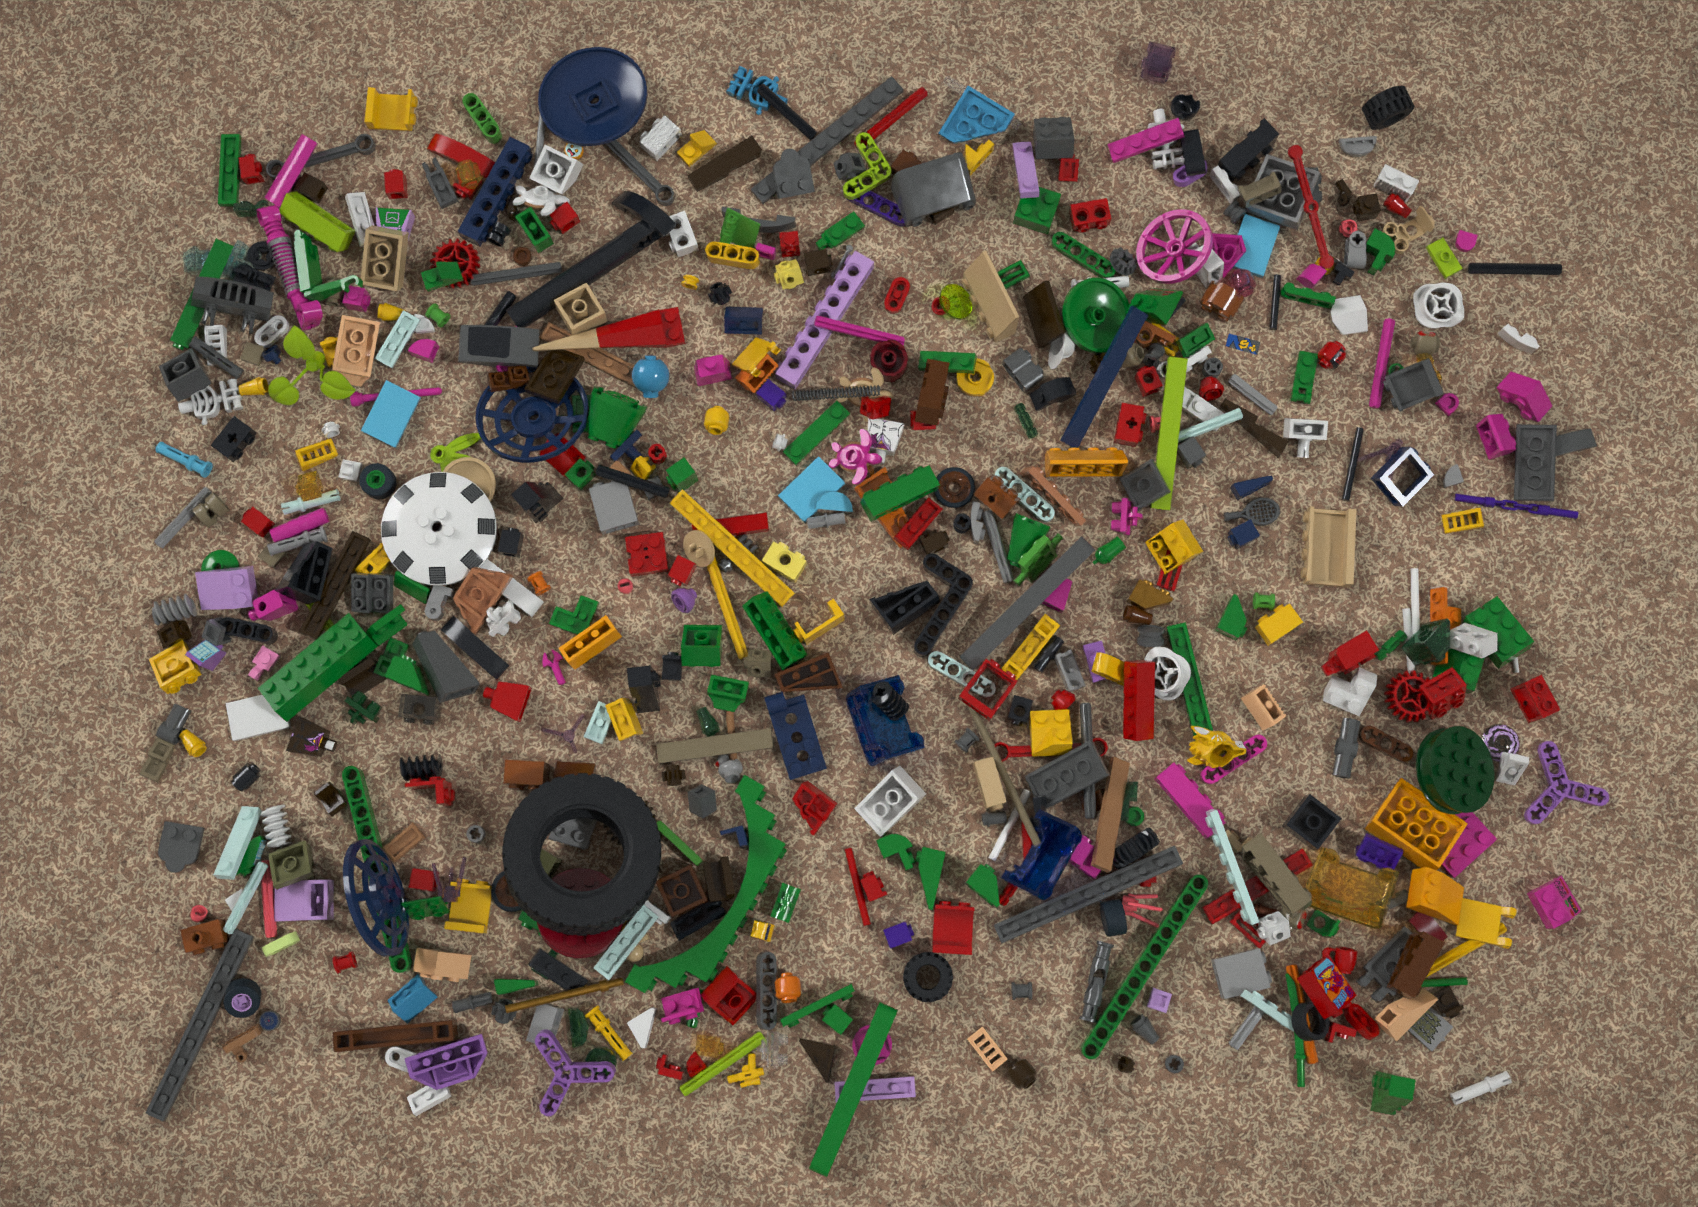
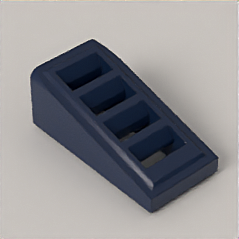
[1230,475,1273,501]

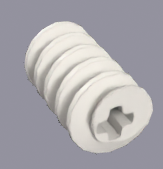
[261,805,293,848]

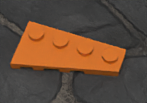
[854,467,909,549]

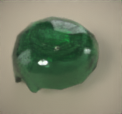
[585,1046,617,1076]

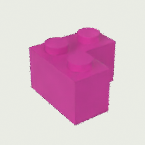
[1496,372,1552,422]
[1061,835,1101,879]

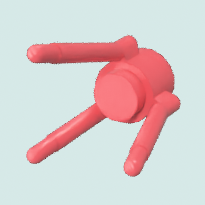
[1122,893,1163,928]

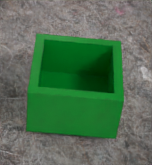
[1013,186,1061,235]

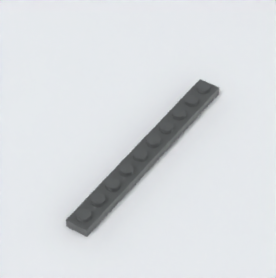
[751,76,903,204]
[994,846,1183,943]
[146,929,254,1121]

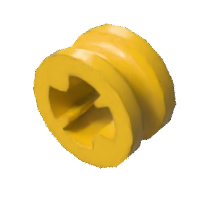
[681,274,700,290]

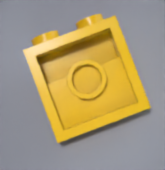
[149,640,202,694]

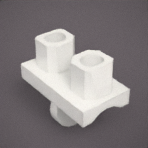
[486,600,521,637]

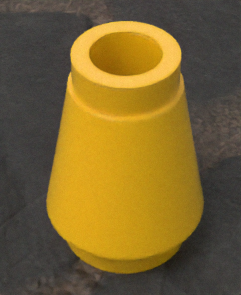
[377,302,406,321]
[238,377,269,396]
[179,729,207,758]

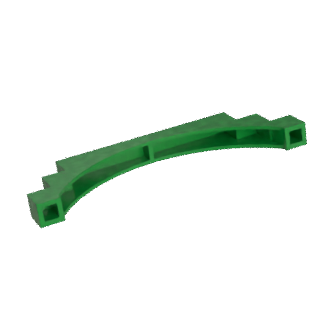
[625,775,787,994]

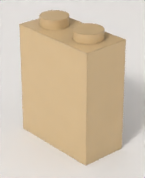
[973,757,1006,812]

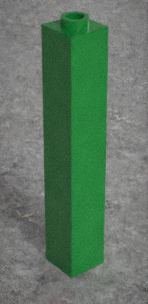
[170,238,234,351]

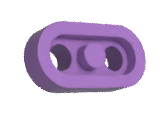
[1173,161,1208,187]

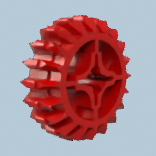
[430,238,481,289]
[1384,670,1432,723]

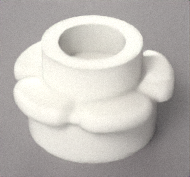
[321,422,340,438]
[772,434,788,452]

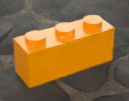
[558,615,622,670]

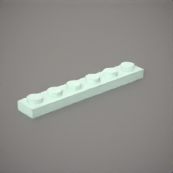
[1205,809,1259,925]

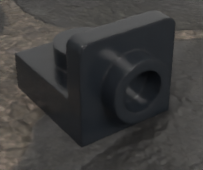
[662,652,682,681]

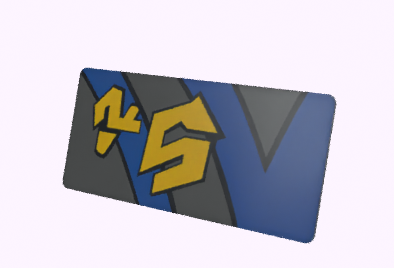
[1226,334,1260,355]

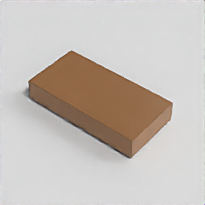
[382,822,426,863]

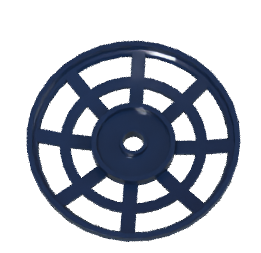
[475,364,589,463]
[343,839,409,957]

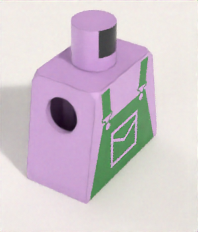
[376,207,415,239]

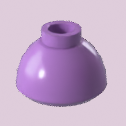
[671,588,697,613]

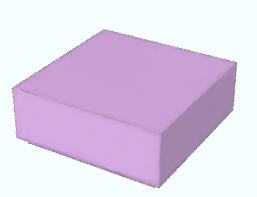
[1146,988,1172,1013]

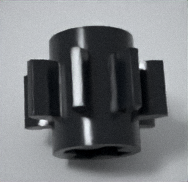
[708,282,732,305]

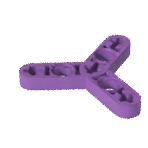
[1524,741,1609,825]
[535,1029,616,1116]

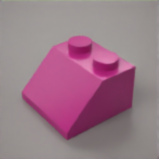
[1476,414,1516,460]

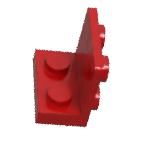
[1419,667,1467,720]

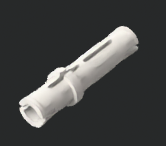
[1450,1071,1512,1106]

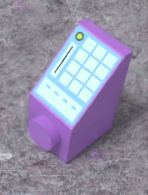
[185,640,226,671]

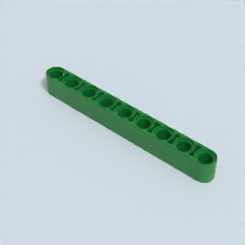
[809,1002,898,1177]

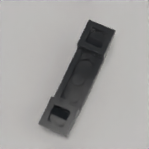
[612,191,676,237]
[441,616,509,680]

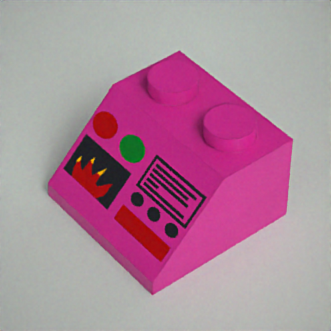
[1527,875,1582,929]

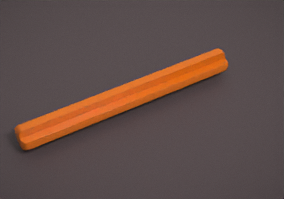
[1286,964,1318,1064]

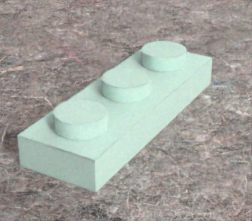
[375,310,421,369]
[1241,990,1294,1032]

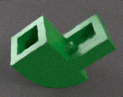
[1366,228,1395,276]
[876,834,915,871]

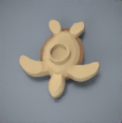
[837,368,894,422]

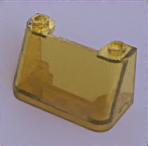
[1306,847,1399,929]

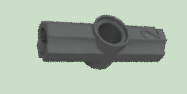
[1332,718,1360,779]

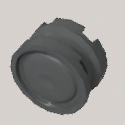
[1137,625,1165,647]

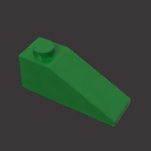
[915,847,946,910]

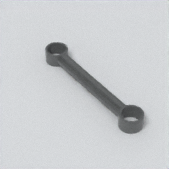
[266,134,376,180]
[606,140,675,206]

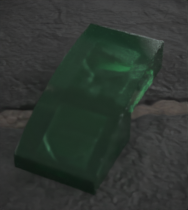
[1120,782,1138,821]

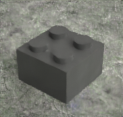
[1033,117,1074,159]
[158,348,212,402]

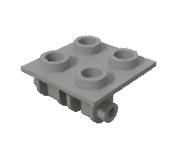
[548,818,597,850]

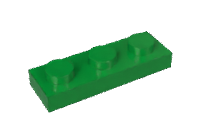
[918,351,977,374]

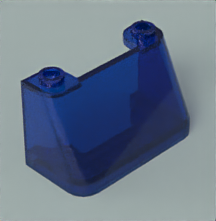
[846,675,925,766]
[1001,809,1082,900]

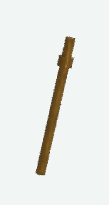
[505,977,624,1013]

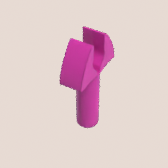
[542,649,566,685]

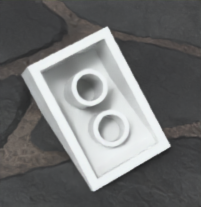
[854,766,926,837]

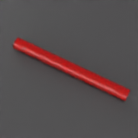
[844,848,871,926]

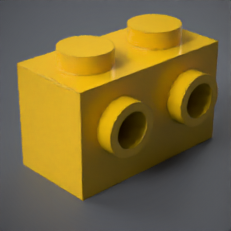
[1255,603,1303,646]

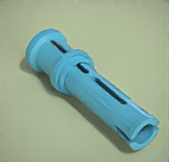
[156,442,213,478]

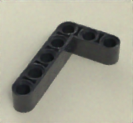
[914,553,973,657]

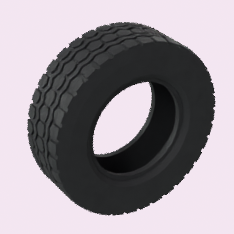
[502,773,661,936]

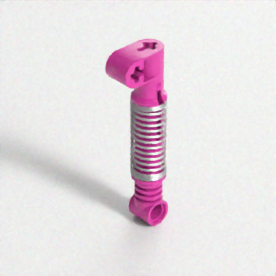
[257,205,323,330]

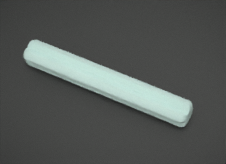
[1178,408,1243,443]
[223,861,268,934]

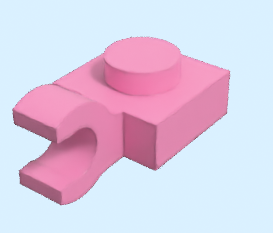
[248,646,280,681]

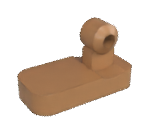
[222,1024,263,1063]

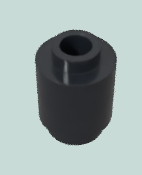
[231,763,261,792]

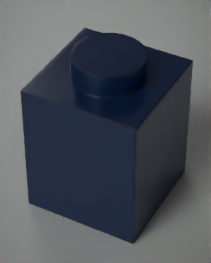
[1227,519,1260,549]

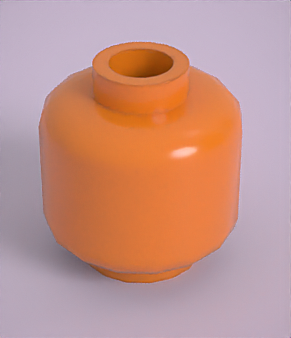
[775,972,801,1003]

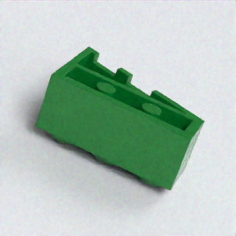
[1371,1071,1416,1115]

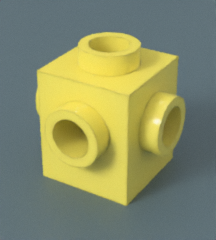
[774,259,804,290]

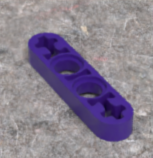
[846,184,905,226]

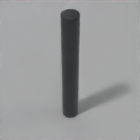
[1270,274,1281,330]

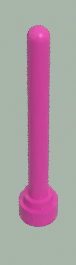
[350,387,442,407]

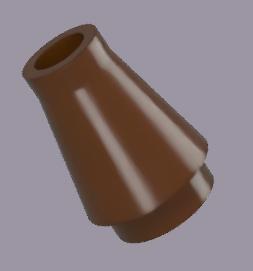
[1123,604,1153,625]

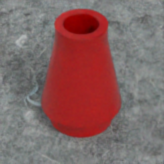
[1383,193,1412,219]

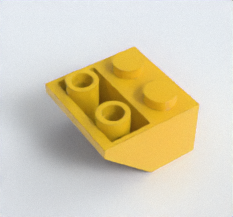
[1145,519,1203,574]

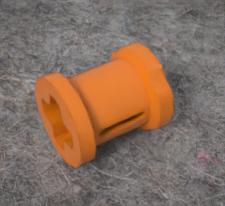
[527,571,551,596]

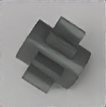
[491,999,517,1024]

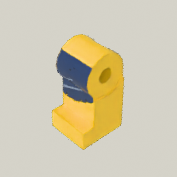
[750,920,775,942]

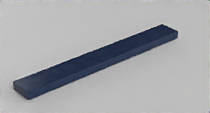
[1060,306,1148,448]

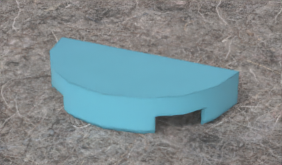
[814,491,853,512]

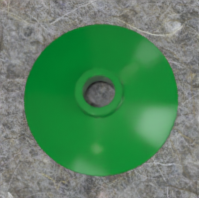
[201,550,239,571]

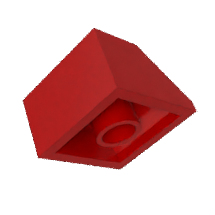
[700,966,756,1026]

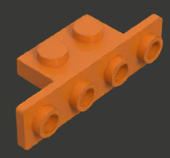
[1430,587,1462,665]

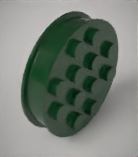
[1416,726,1495,815]

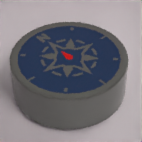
[259,1011,281,1031]

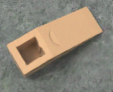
[1375,988,1438,1042]

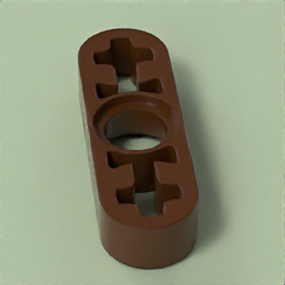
[1359,726,1413,762]

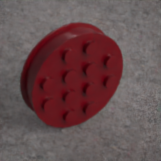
[537,868,623,959]

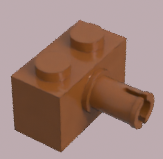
[974,475,1021,519]
[180,919,229,956]

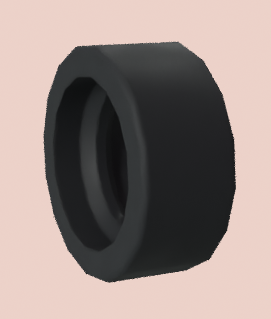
[1291,1002,1330,1041]

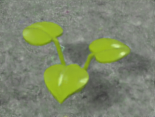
[268,325,356,405]

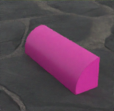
[264,134,318,207]

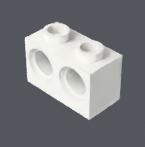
[666,211,699,257]
[1450,623,1497,658]

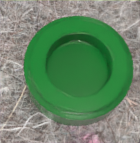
[1124,807,1144,826]

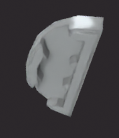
[1338,136,1377,157]

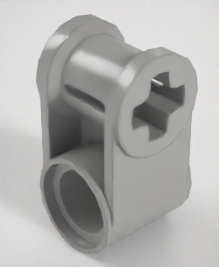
[1344,231,1367,269]

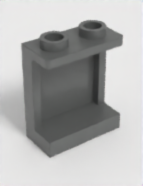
[1383,358,1444,412]

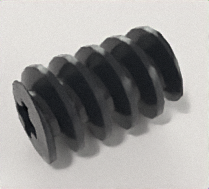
[872,681,909,721]
[400,754,443,781]

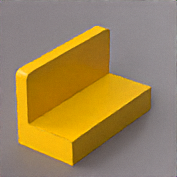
[605,698,643,741]

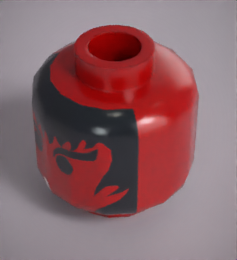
[1317,341,1346,369]

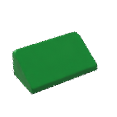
[394,571,431,604]

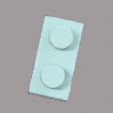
[584,701,612,744]

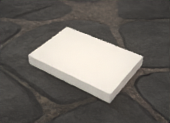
[225,695,291,741]

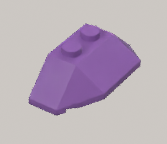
[404,1034,488,1090]

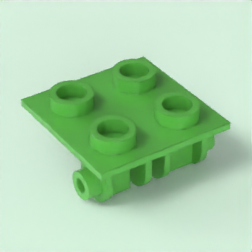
[720,208,761,248]

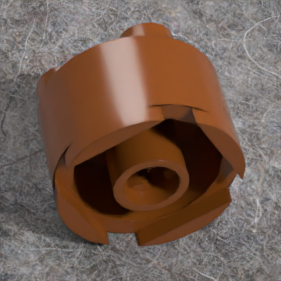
[1200,281,1244,322]

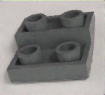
[351,573,393,613]

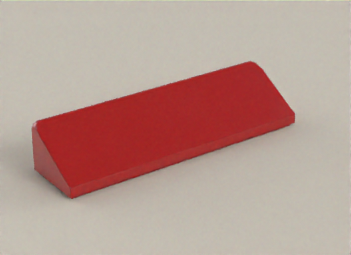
[692,512,769,536]

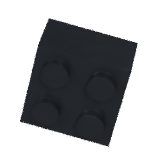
[1282,794,1342,851]

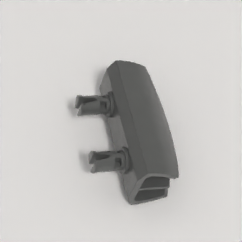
[191,276,274,334]

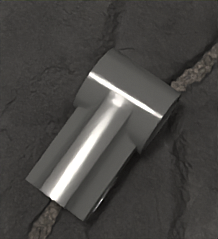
[156,703,191,745]

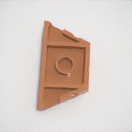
[453,567,513,634]

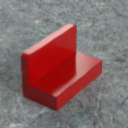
[540,433,586,478]

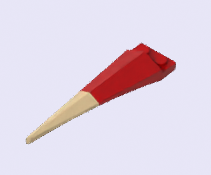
[532,307,685,351]

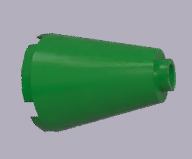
[1007,513,1050,568]

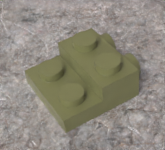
[268,841,314,890]

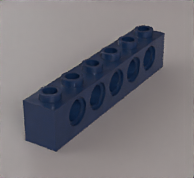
[457,137,533,247]

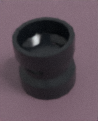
[486,221,511,247]

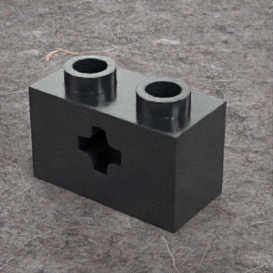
[211,416,257,463]

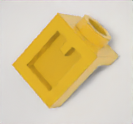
[320,337,338,368]

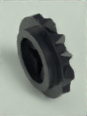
[247,241,275,271]

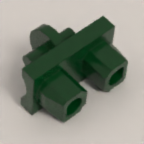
[345,690,382,725]

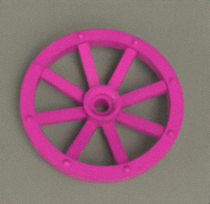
[1136,209,1213,284]

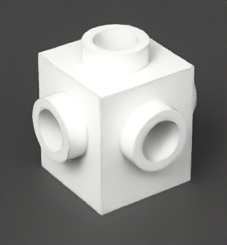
[1257,911,1291,945]

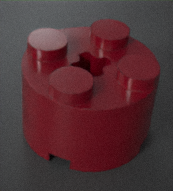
[870,339,908,383]

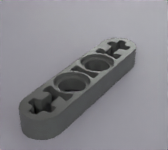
[756,952,777,1030]

